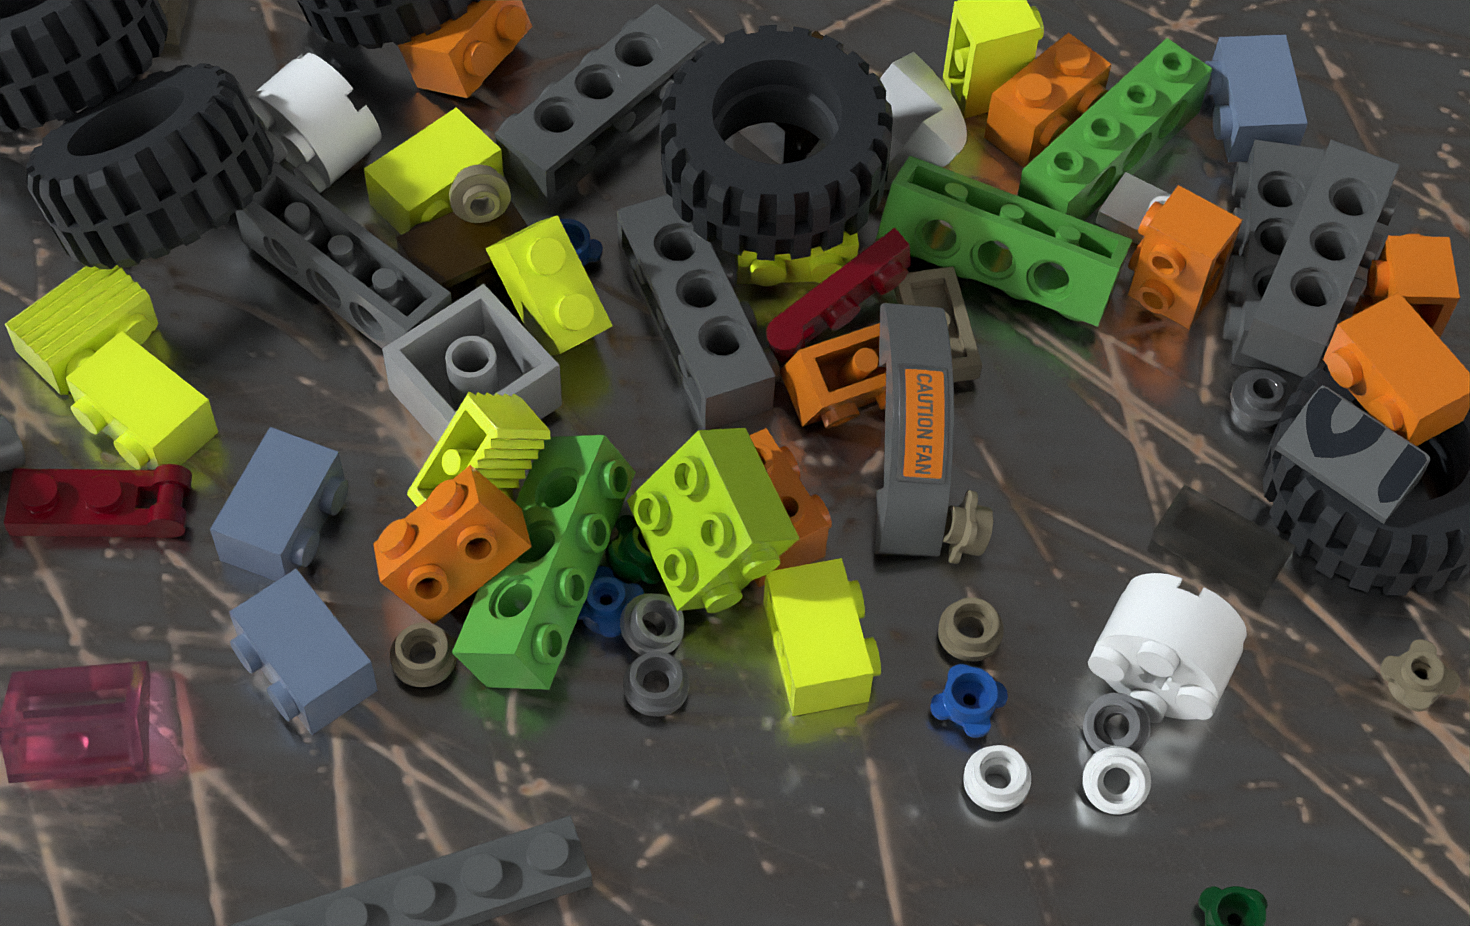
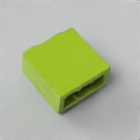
[626,428,800,613]

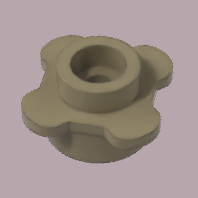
[943,490,993,564]
[1380,639,1460,712]

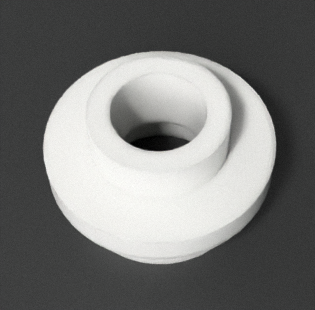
[963,745,1031,812]
[1083,746,1151,814]

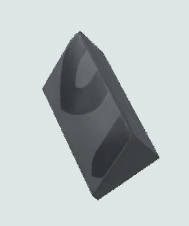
[1275,385,1430,524]

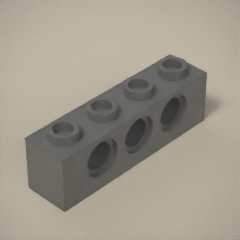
[495,3,706,207]
[1241,139,1402,377]
[1223,140,1325,373]
[236,162,452,348]
[617,194,781,430]

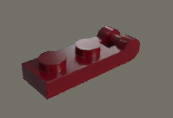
[766,228,910,367]
[4,464,192,538]

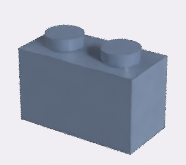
[1205,34,1308,162]
[210,427,349,581]
[229,569,378,735]

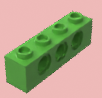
[1017,38,1213,221]
[875,156,1133,327]
[452,435,636,690]

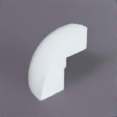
[805,52,967,190]

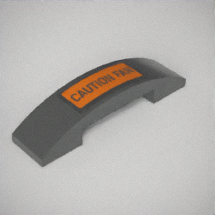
[875,303,954,558]

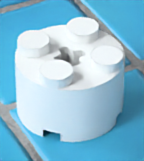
[248,53,382,194]
[1088,573,1247,723]

